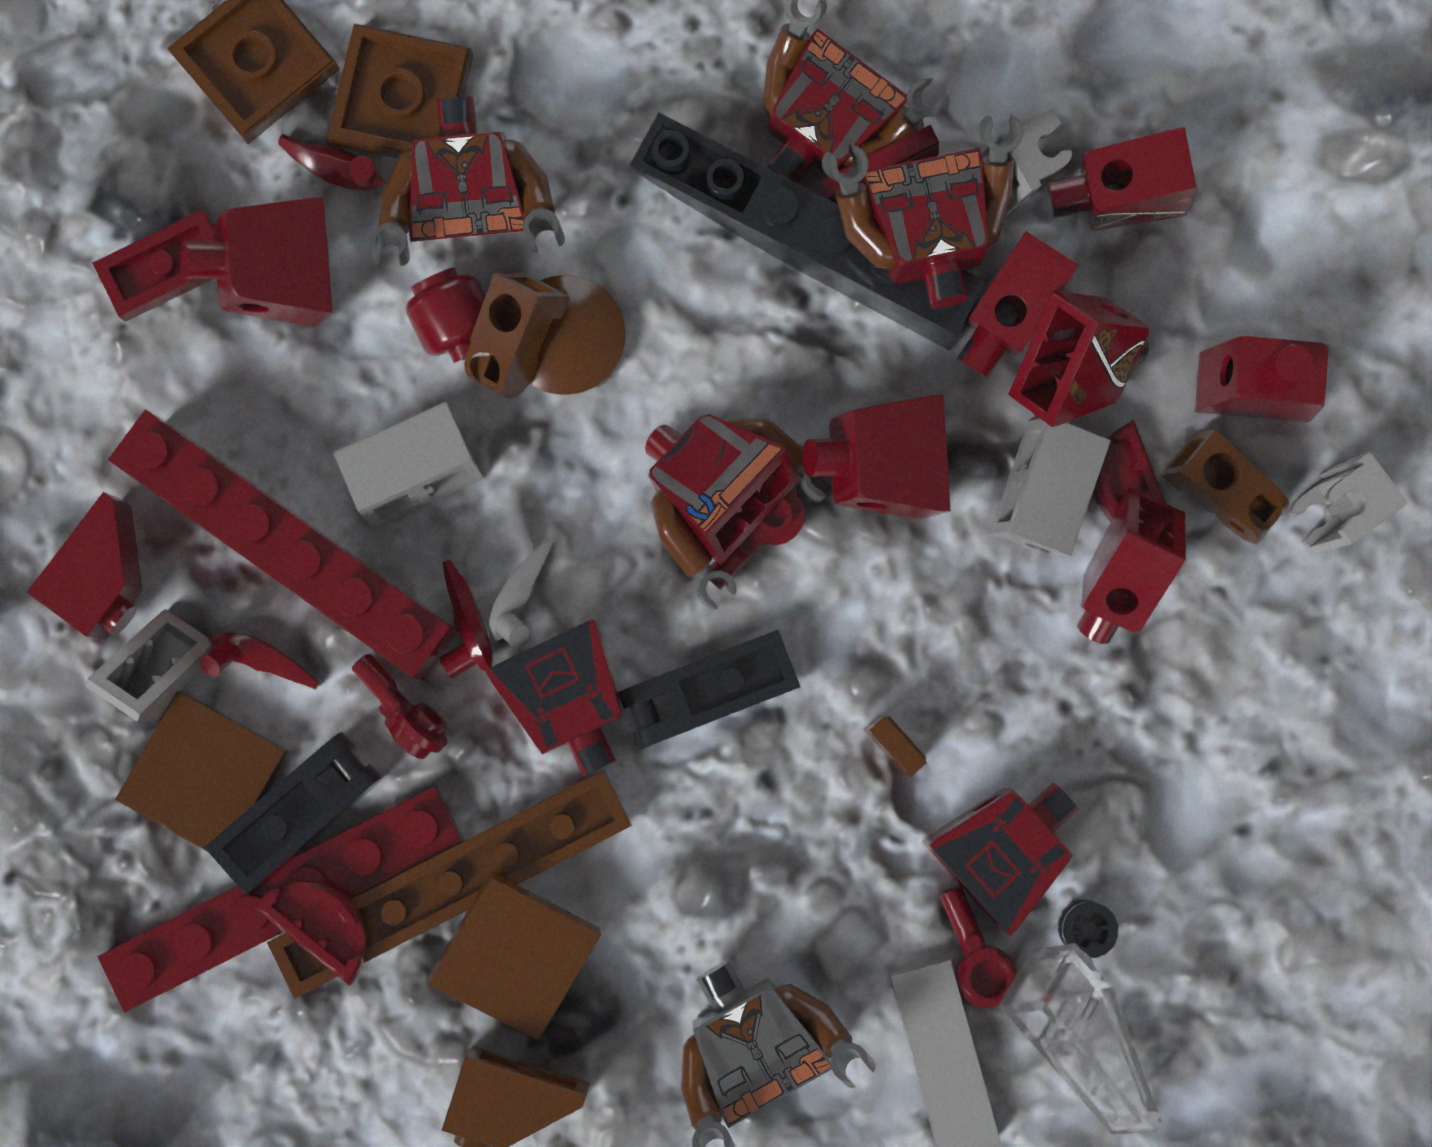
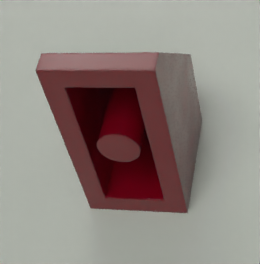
[27,492,143,640]

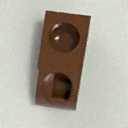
[464,273,571,399]
[1161,429,1289,544]

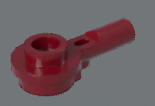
[710,490,805,590]
[352,654,447,759]
[939,885,1018,1008]

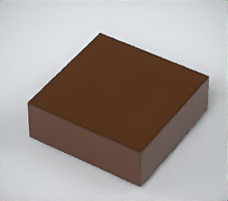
[864,715,927,777]

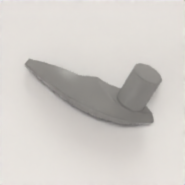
[489,539,555,648]

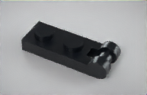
[617,630,801,750]
[204,732,383,895]

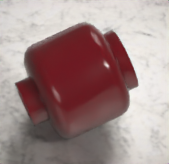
[405,267,485,363]

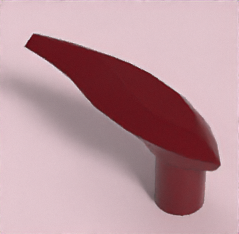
[278,133,386,191]
[439,560,493,679]
[199,632,319,690]

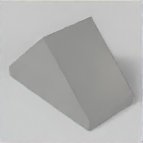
[85,609,214,722]

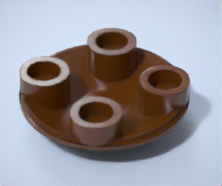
[530,275,626,395]

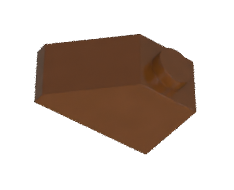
[441,1045,590,1147]

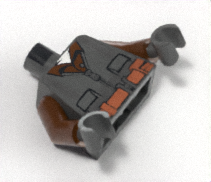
[681,961,876,1147]

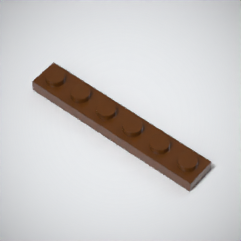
[267,770,632,999]

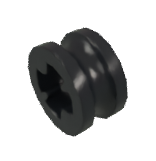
[1058,899,1118,958]

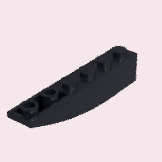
[630,112,986,351]

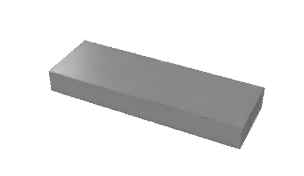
[889,957,1001,1147]

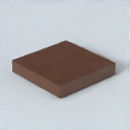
[167,0,340,144]
[327,23,473,158]
[115,691,289,851]
[428,871,601,1040]

